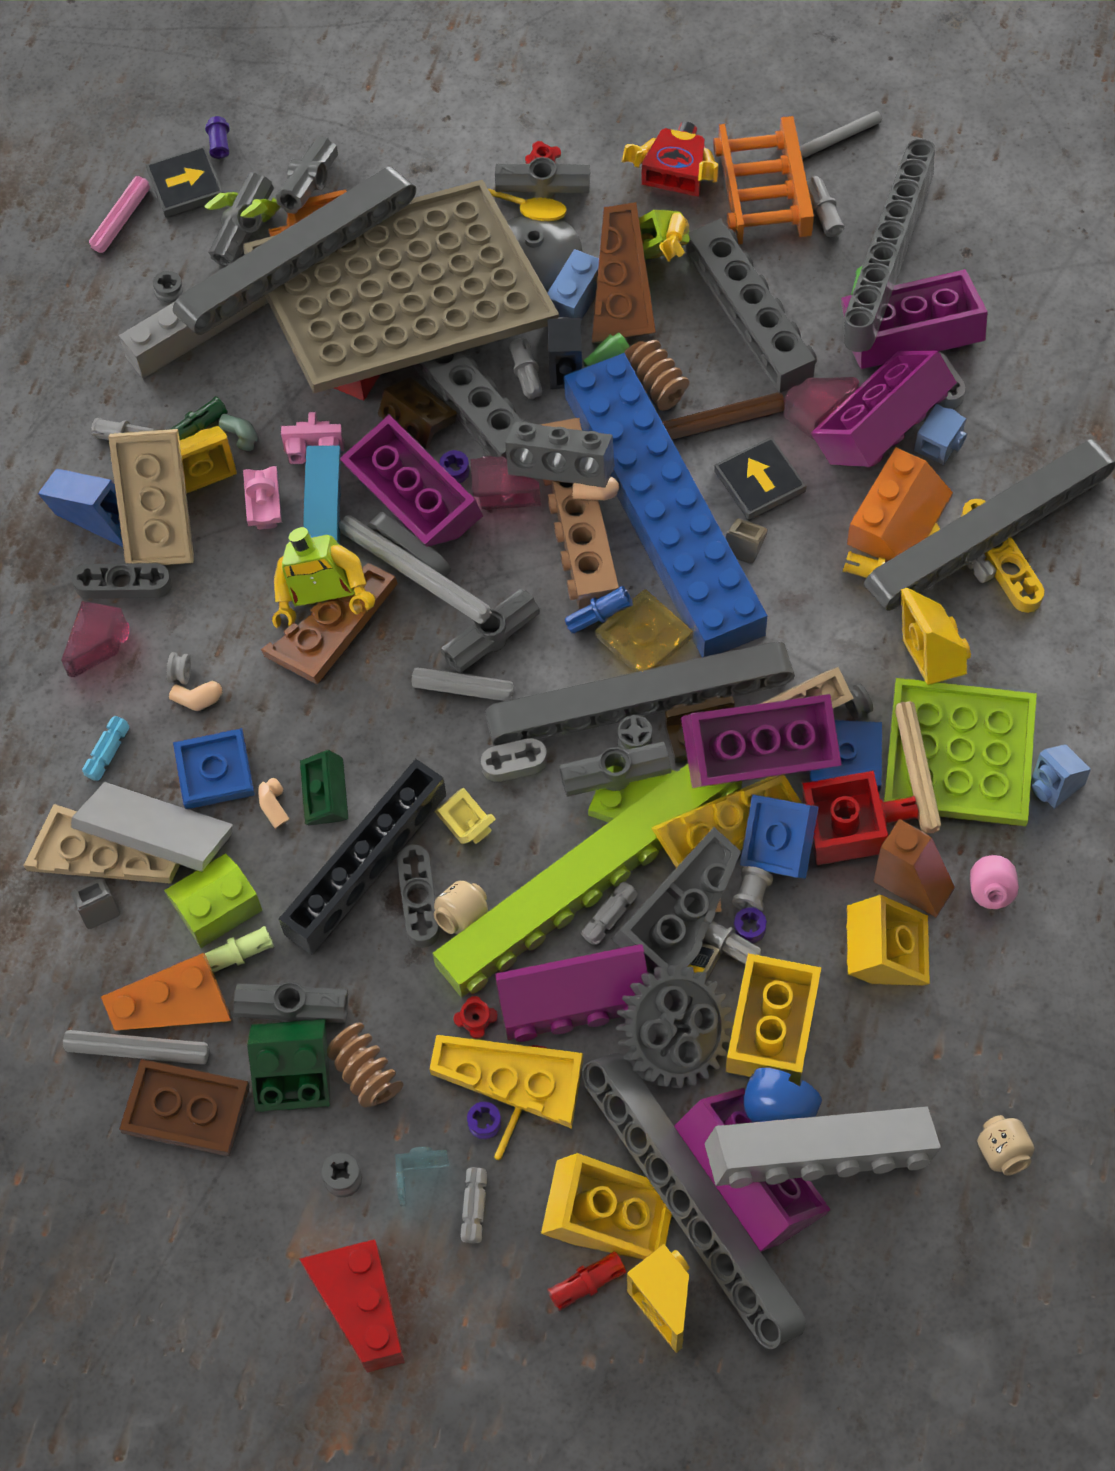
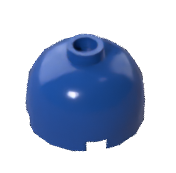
[744,1068,822,1123]

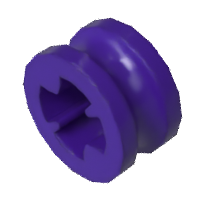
[439,450,470,484]
[734,907,767,944]
[467,1102,502,1140]

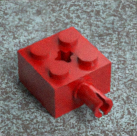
[802,771,919,865]

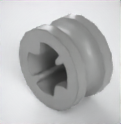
[167,652,191,685]

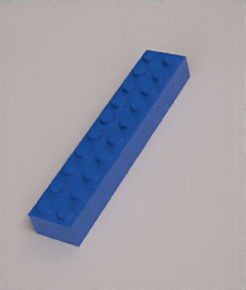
[564,353,768,657]

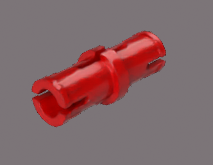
[547,1251,627,1312]

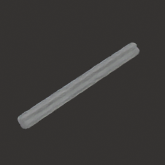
[339,515,492,624]

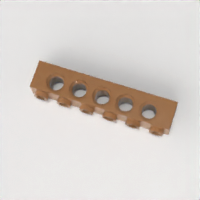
[541,418,619,610]

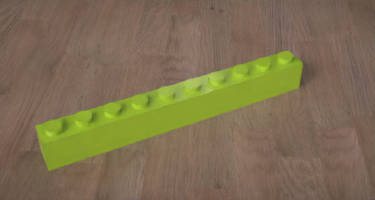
[433,764,742,998]

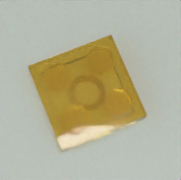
[596,589,693,672]

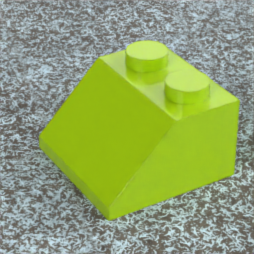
[164,853,263,948]

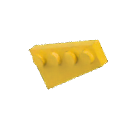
[651,775,802,868]
[429,1035,584,1129]

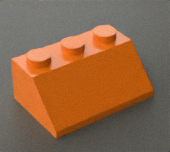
[847,447,953,562]

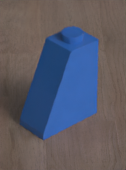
[38,468,123,547]

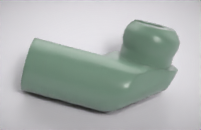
[219,414,258,451]

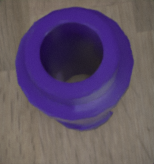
[205,116,230,159]

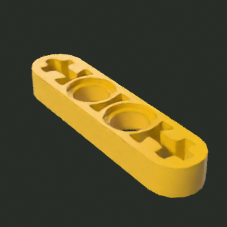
[961,499,1045,613]

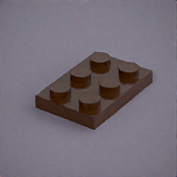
[119,1059,250,1157]

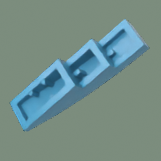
[303,446,341,545]

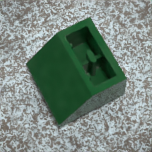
[247,1019,330,1112]

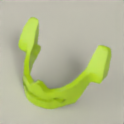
[205,192,281,222]

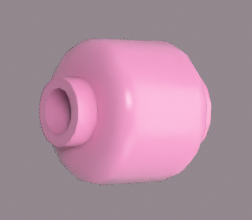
[970,855,1019,909]

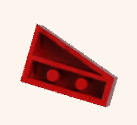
[299,1239,405,1373]

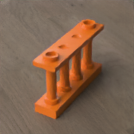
[713,116,814,244]

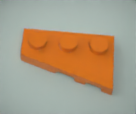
[101,953,233,1031]

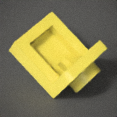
[434,788,496,844]

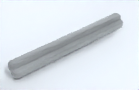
[63,1030,209,1064]

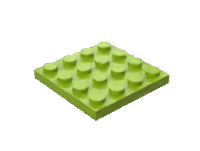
[884,678,1037,826]

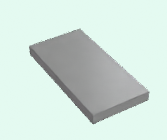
[71,782,233,871]

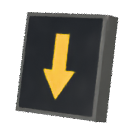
[146,146,224,217]
[714,437,806,520]

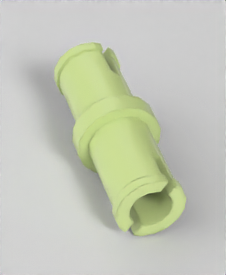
[205,926,274,973]

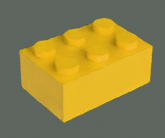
[726,953,821,1086]

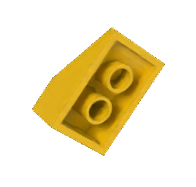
[541,1153,672,1260]

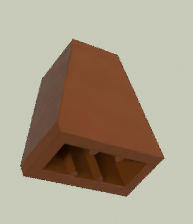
[873,819,955,918]

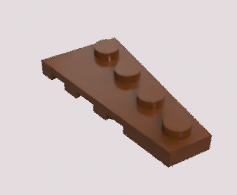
[592,202,656,343]
[261,563,398,684]

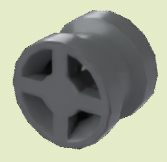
[617,715,652,750]
[321,1152,362,1197]

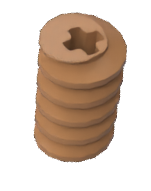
[624,340,690,411]
[326,1023,403,1108]

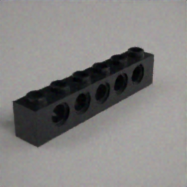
[278,758,447,955]

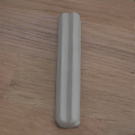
[411,667,514,701]

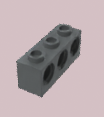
[505,422,615,488]

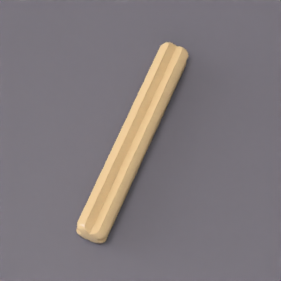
[895,701,941,834]

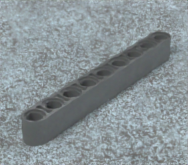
[844,139,935,352]
[173,167,416,335]
[864,439,1115,611]
[485,642,795,746]
[582,1053,806,1349]

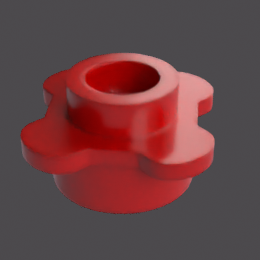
[525,141,561,164]
[453,996,498,1039]

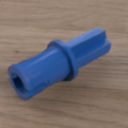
[565,586,633,633]

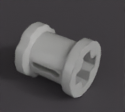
[732,866,773,912]

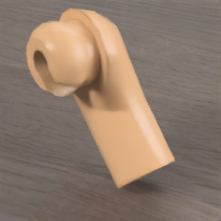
[573,477,619,501]
[169,681,222,711]
[258,778,290,829]

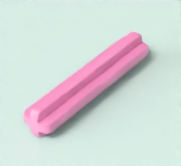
[89,176,150,253]

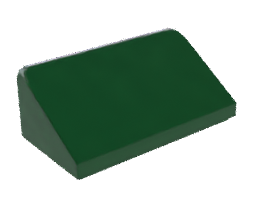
[300,749,348,826]

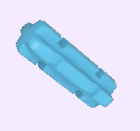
[82,716,129,781]

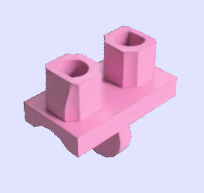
[281,412,344,464]
[243,466,282,530]

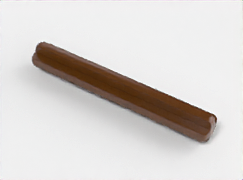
[662,392,785,439]

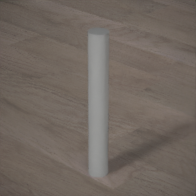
[800,111,882,159]

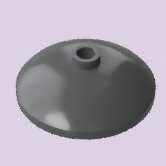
[507,215,582,292]

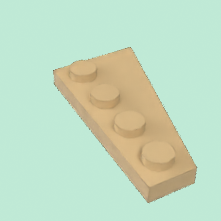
[24,804,180,884]

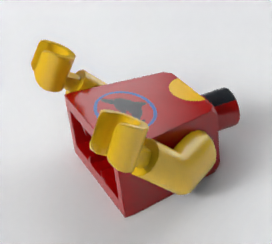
[621,121,718,197]

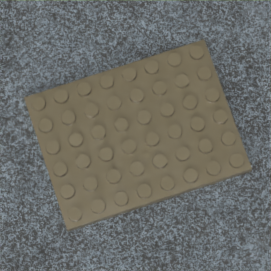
[244,179,559,393]

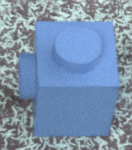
[914,404,967,465]

